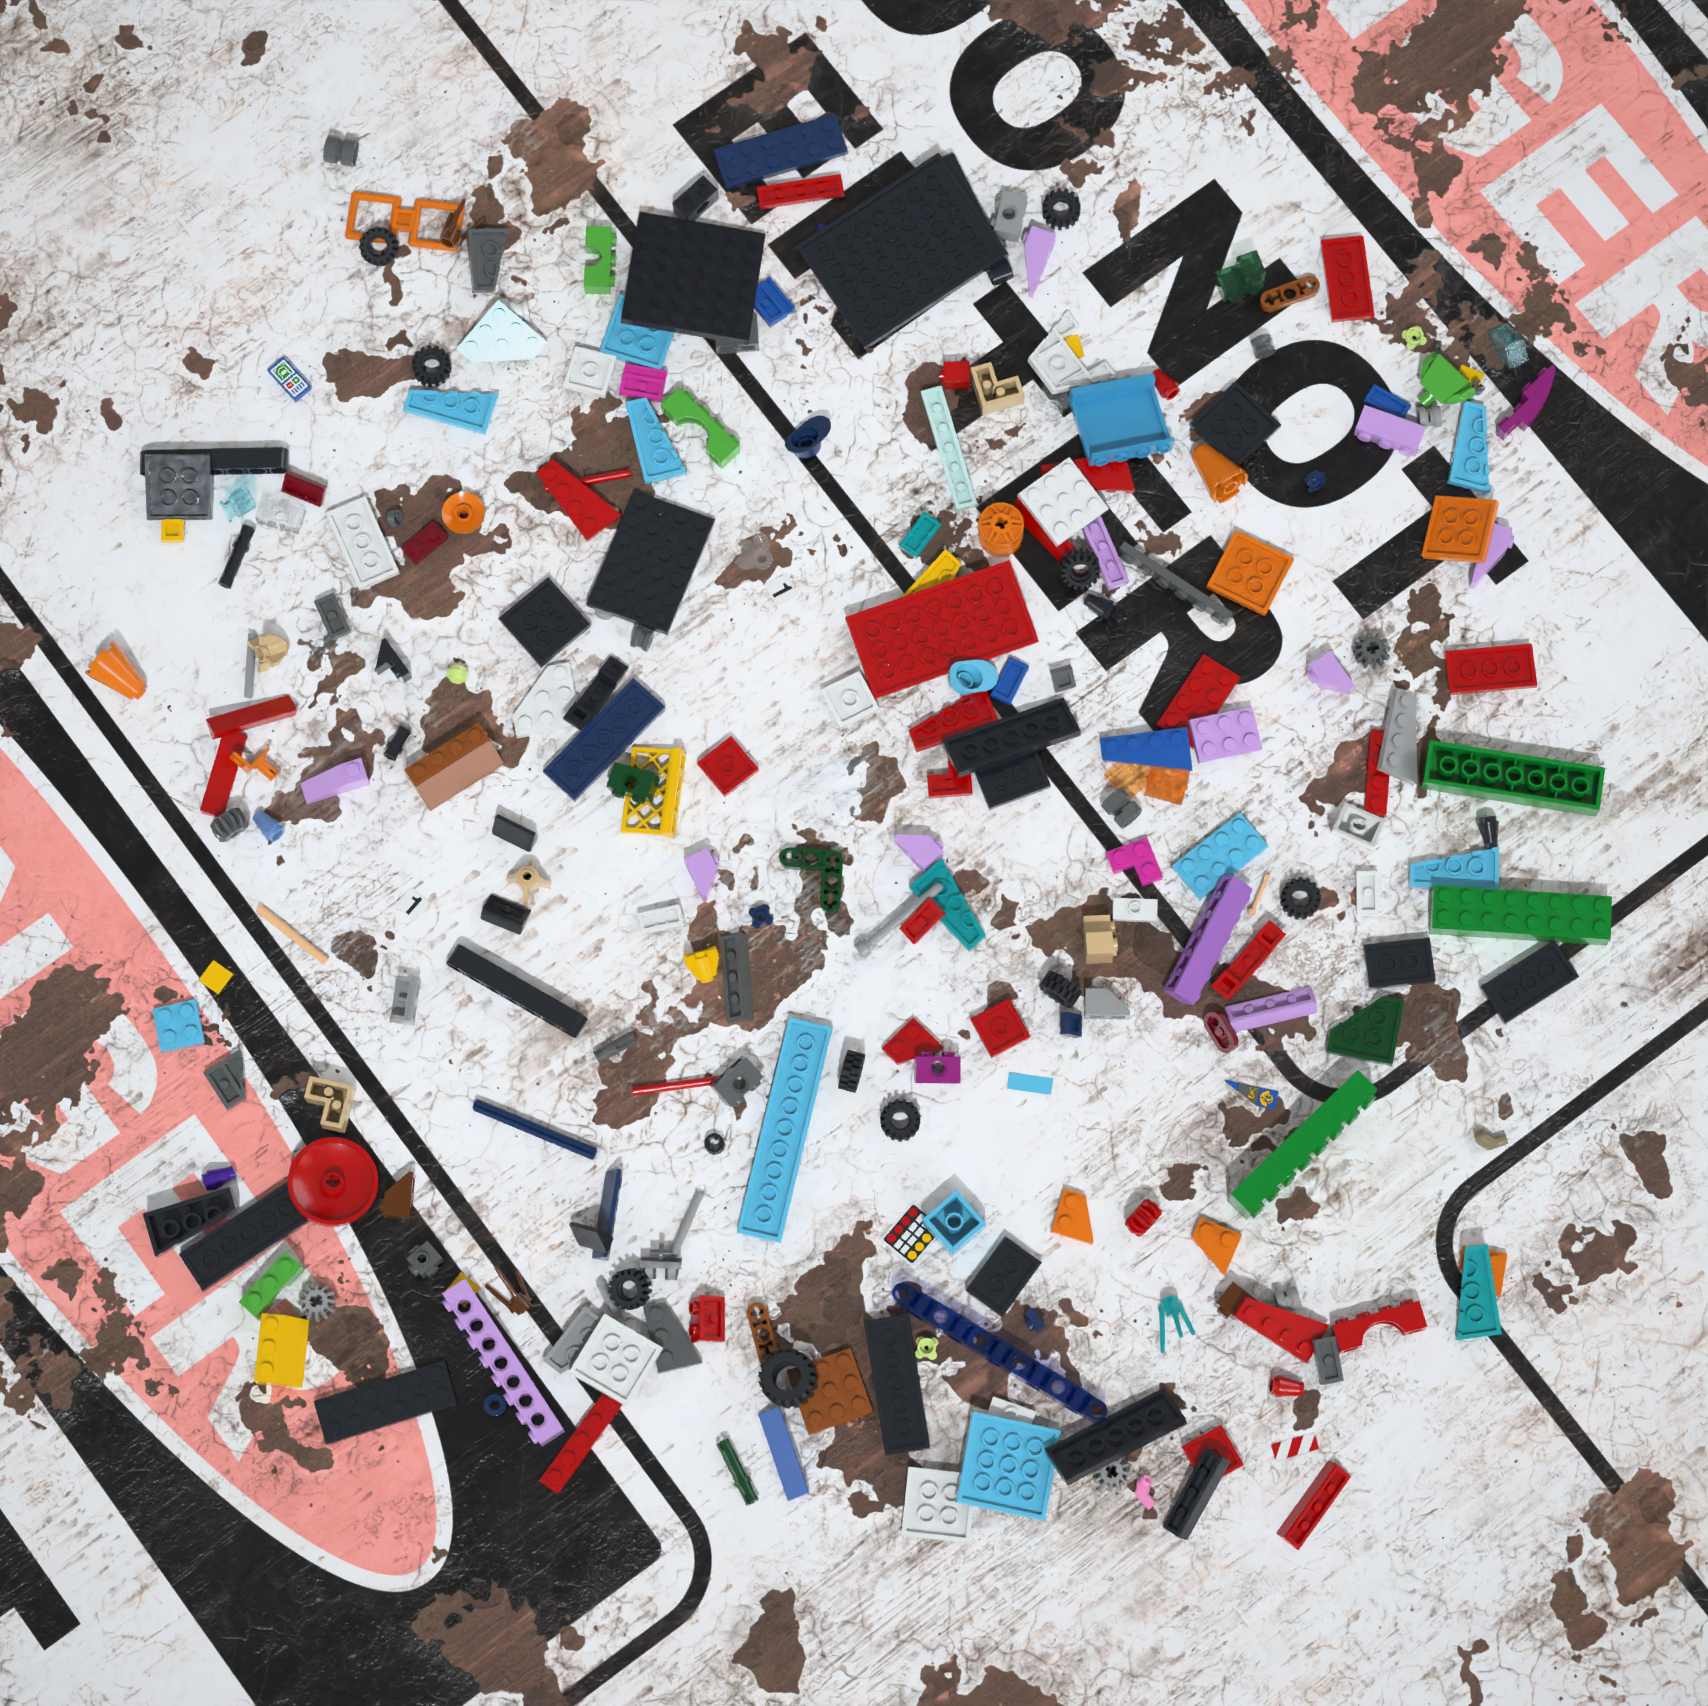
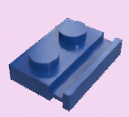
[754,277,795,327]

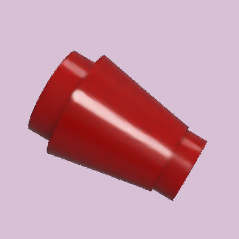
[1152,369,1180,400]
[1269,1375,1304,1397]

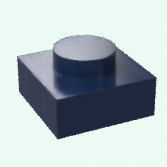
[1060,1012,1082,1038]
[1023,1308,1045,1334]

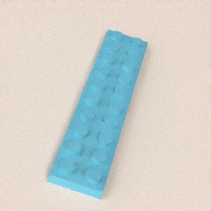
[737,1017,833,1244]

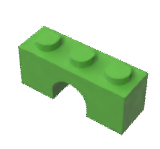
[584,226,617,294]
[239,1252,305,1321]

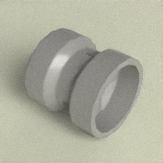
[1417,406,1442,428]
[1273,1286,1301,1311]

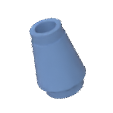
[253,810,284,842]

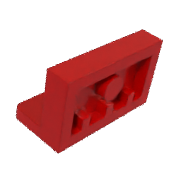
[689,1295,725,1343]

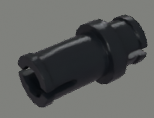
[383,726,411,761]

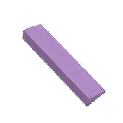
[1225,986,1317,1032]

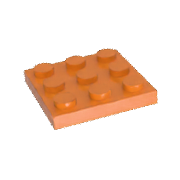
[1421,496,1499,564]
[1206,530,1294,616]

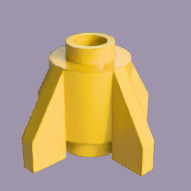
[683,946,719,983]

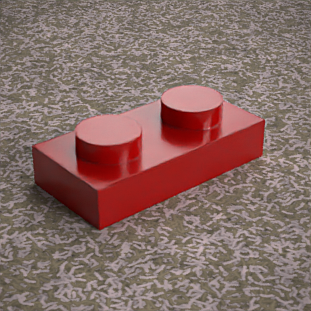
[899,898,946,944]

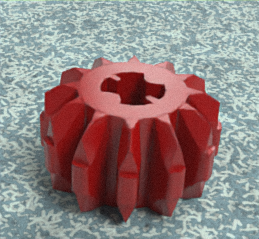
[1125,1199,1162,1237]

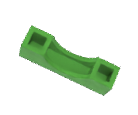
[661,388,740,469]

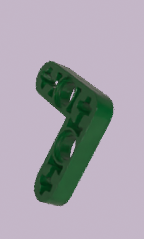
[779,847,843,915]

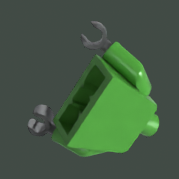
[1418,343,1486,408]

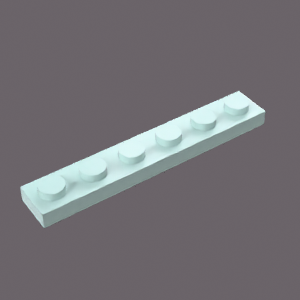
[921,385,977,512]

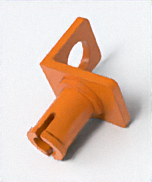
[229,747,280,782]

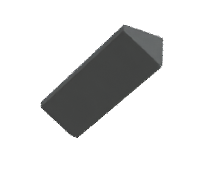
[720,932,754,1023]

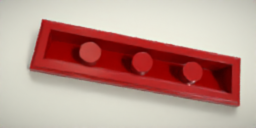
[1013,498,1078,562]
[206,695,297,740]
[200,733,247,818]
[1276,1461,1351,1550]

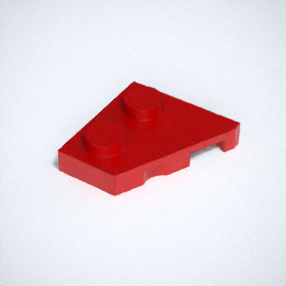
[882,1018,944,1065]

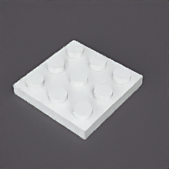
[1017,457,1109,547]
[569,1314,663,1407]
[901,1467,973,1544]

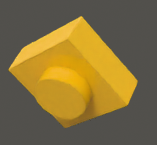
[161,519,185,543]

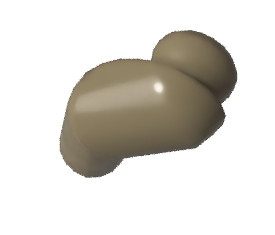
[1474,1129,1508,1150]

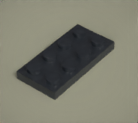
[1479,940,1579,1025]

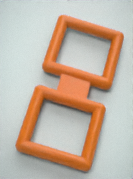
[345,191,465,252]

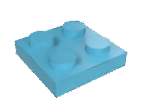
[152,999,205,1053]

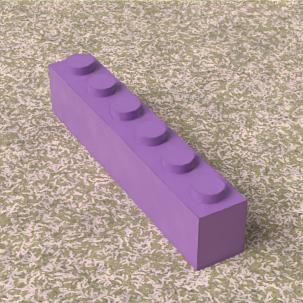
[1163,875,1253,1005]

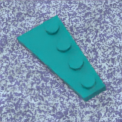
[909,858,985,952]
[1456,1243,1502,1340]

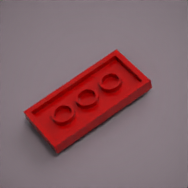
[1320,235,1375,323]
[1444,643,1537,695]
[1156,654,1241,749]

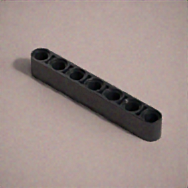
[942,152,1014,287]
[140,447,289,476]
[446,944,588,1039]

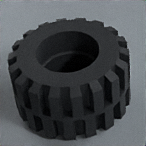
[758,1348,819,1409]

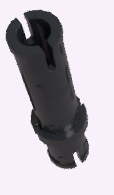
[218,524,255,589]

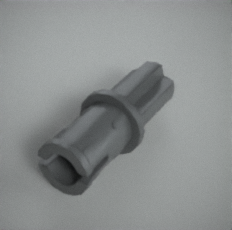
[593,1032,637,1064]

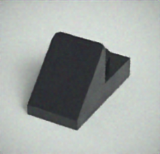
[376,638,412,683]

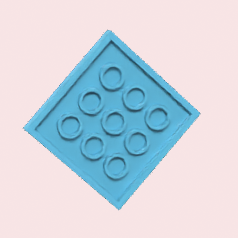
[955,1412,1061,1521]

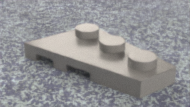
[543,1306,601,1374]

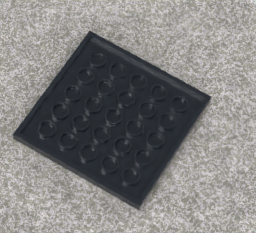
[620,211,766,345]

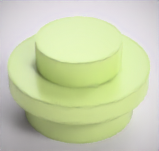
[446,665,468,684]

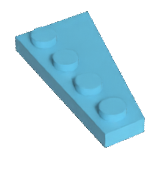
[403,389,499,435]
[625,397,687,484]
[1447,401,1491,494]
[1409,846,1499,889]

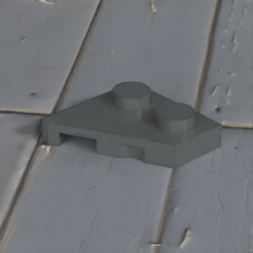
[203,1049,247,1111]

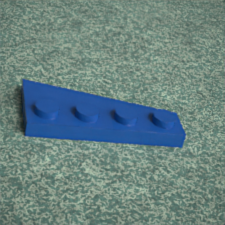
[1100,727,1193,771]

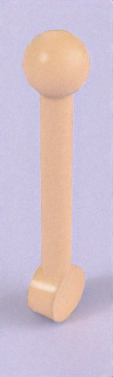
[1247,873,1270,916]

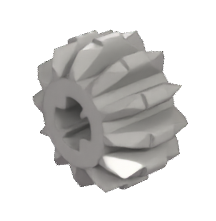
[298,1283,337,1322]
[1092,1457,1131,1493]

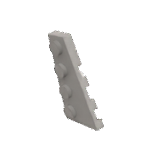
[1377,688,1418,785]

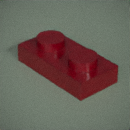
[401,521,449,566]

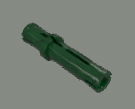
[716,1438,759,1506]

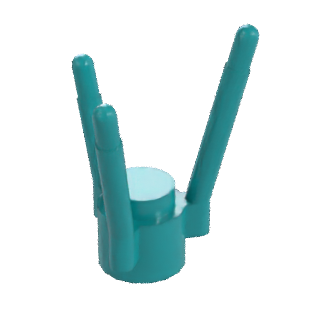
[1158,1296,1195,1354]

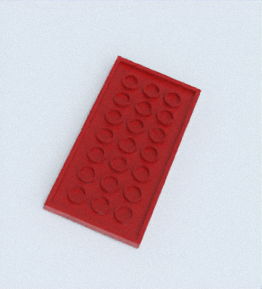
[845,560,1039,700]

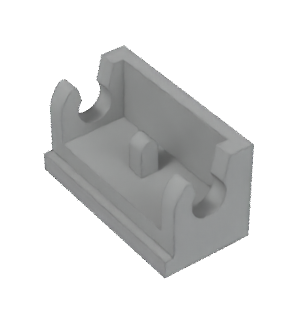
[389,976,421,1026]

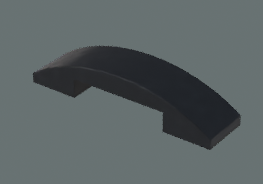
[563,656,629,731]

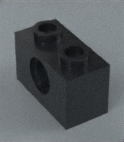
[672,175,719,221]

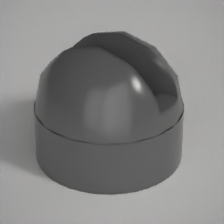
[385,510,403,527]

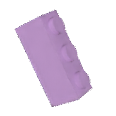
[1354,405,1426,457]

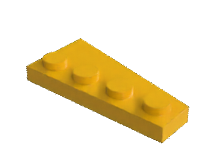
[902,549,962,597]

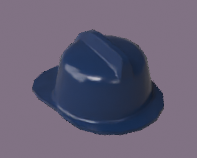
[785,416,831,460]

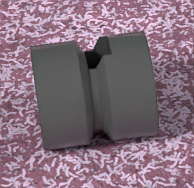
[323,135,359,167]
[1101,787,1143,829]

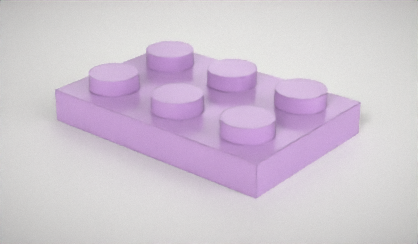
[1188,707,1262,764]

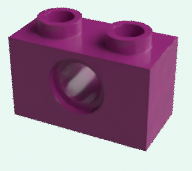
[914,1052,961,1084]

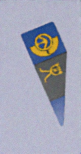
[1225,1080,1279,1110]

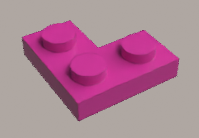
[1105,837,1163,887]

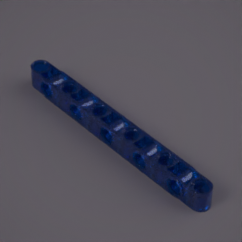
[892,1283,1108,1423]

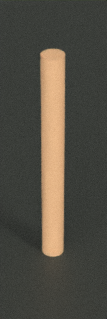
[256,905,329,965]

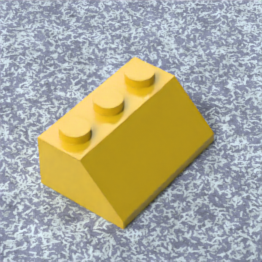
[254,1313,310,1388]

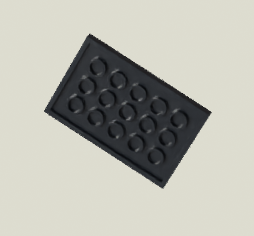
[586,490,715,635]

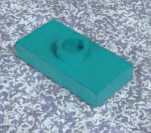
[899,512,942,559]

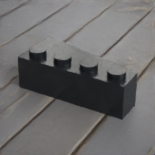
[142,1187,239,1258]

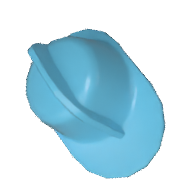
[948,660,998,695]

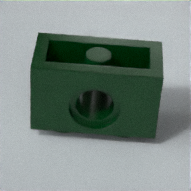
[606,762,660,804]

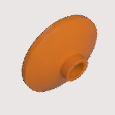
[442,492,485,534]

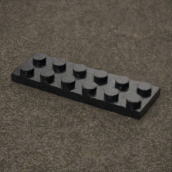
[942,697,1081,778]
[179,1182,310,1292]
[864,1314,930,1456]
[314,1361,458,1445]
[1045,1388,1187,1486]

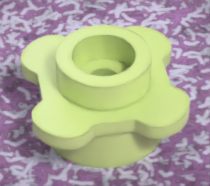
[1402,326,1427,350]
[915,1336,938,1360]

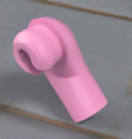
[1135,1475,1157,1510]

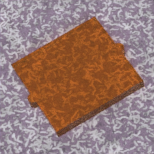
[1104,763,1157,800]
[1144,766,1190,805]

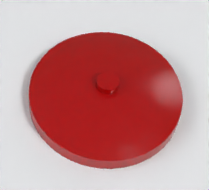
[288,1137,378,1227]

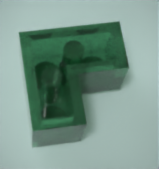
[1214,250,1266,302]

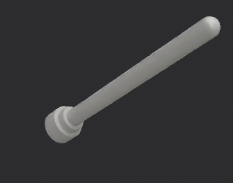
[854,883,943,959]

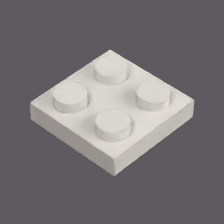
[563,346,617,398]
[820,671,879,730]

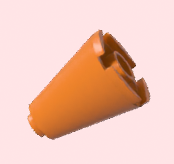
[1191,444,1248,503]
[85,641,147,700]

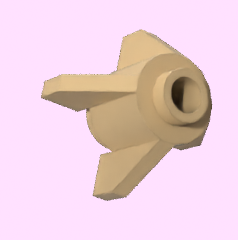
[247,633,289,673]
[507,860,552,905]

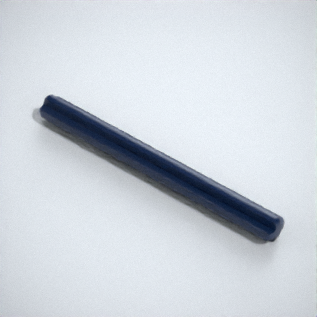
[472,1099,597,1160]

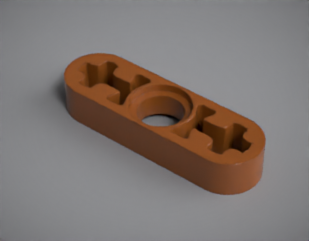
[1260,276,1320,312]
[747,1302,777,1364]

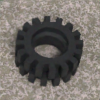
[1042,188,1081,230]
[359,227,399,266]
[411,345,452,387]
[1060,547,1100,590]
[1280,877,1321,920]
[1039,970,1082,1008]
[838,1050,866,1093]
[880,1099,920,1142]
[608,1268,652,1310]

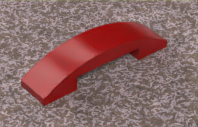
[1211,920,1286,1001]

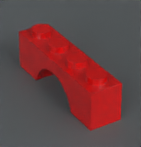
[1331,1299,1428,1354]

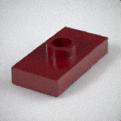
[281,470,327,507]

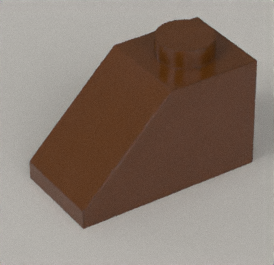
[379,1172,416,1220]
[1215,1282,1258,1320]

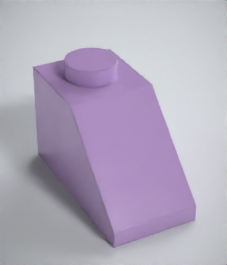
[1306,651,1355,695]
[894,834,944,874]
[684,847,720,903]

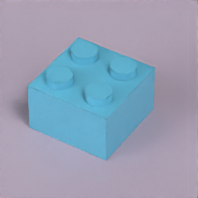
[922,1190,986,1257]

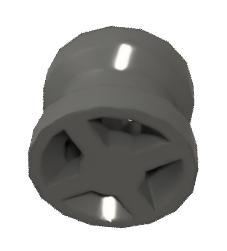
[1250,334,1276,359]
[630,626,654,652]

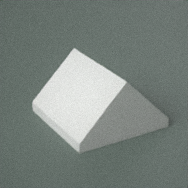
[1331,802,1386,851]

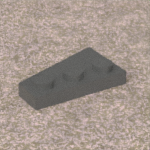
[466,228,509,293]
[643,1302,703,1374]

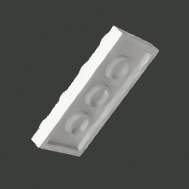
[326,496,400,591]

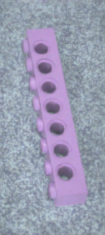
[442,1279,565,1447]

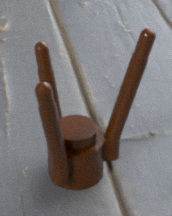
[439,199,486,248]
[485,1267,533,1316]

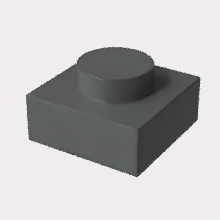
[1049,664,1076,693]

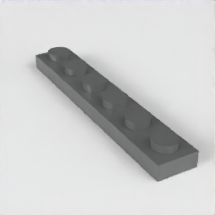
[1118,541,1233,626]

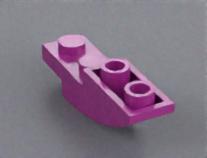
[1497,364,1556,441]

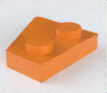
[1051,1189,1094,1245]

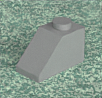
[1085,985,1130,1020]

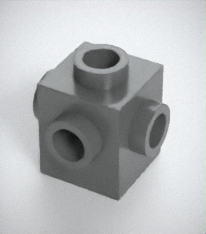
[407,1241,444,1279]

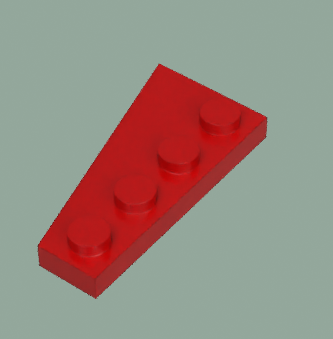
[536,459,622,542]
[1232,1297,1329,1364]

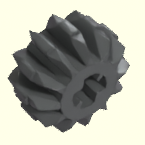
[1353,632,1390,670]
[210,808,249,842]

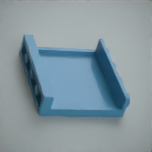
[1068,373,1175,466]

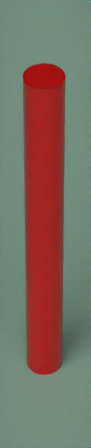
[545,468,631,493]
[632,1075,720,1096]

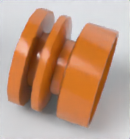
[978,502,1024,557]

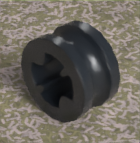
[704,1133,725,1155]

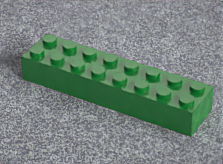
[1421,740,1605,817]
[1429,885,1612,946]
[1228,1070,1377,1220]

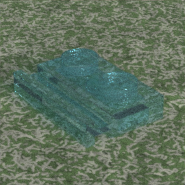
[219,486,257,523]

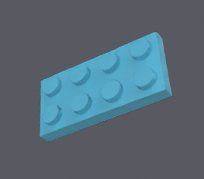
[1172,812,1268,901]

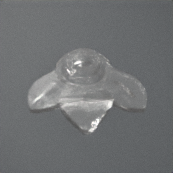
[1030,384,1070,421]
[734,530,773,570]

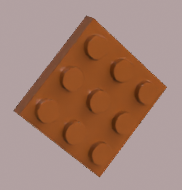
[786,1348,873,1436]

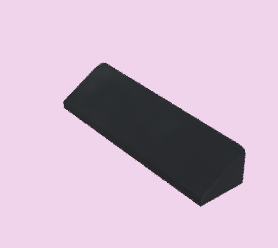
[1162,1447,1230,1540]

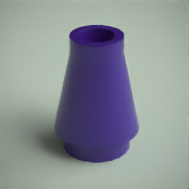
[201,1166,236,1191]

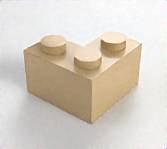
[970,362,1024,416]
[1083,915,1118,964]
[304,1076,356,1134]

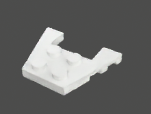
[1028,311,1117,395]

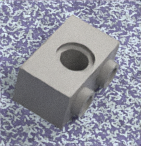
[991,191,1028,243]

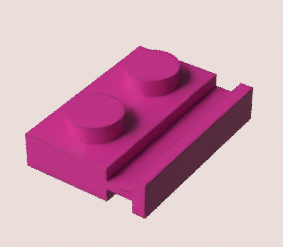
[619,363,668,403]

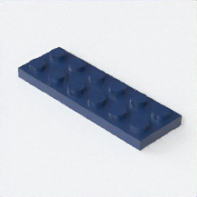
[714,114,848,190]
[543,678,666,802]

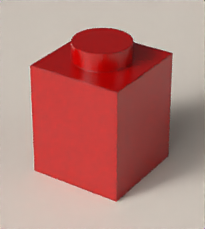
[939,361,970,389]

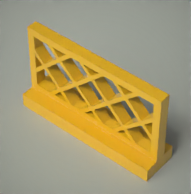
[621,747,686,839]

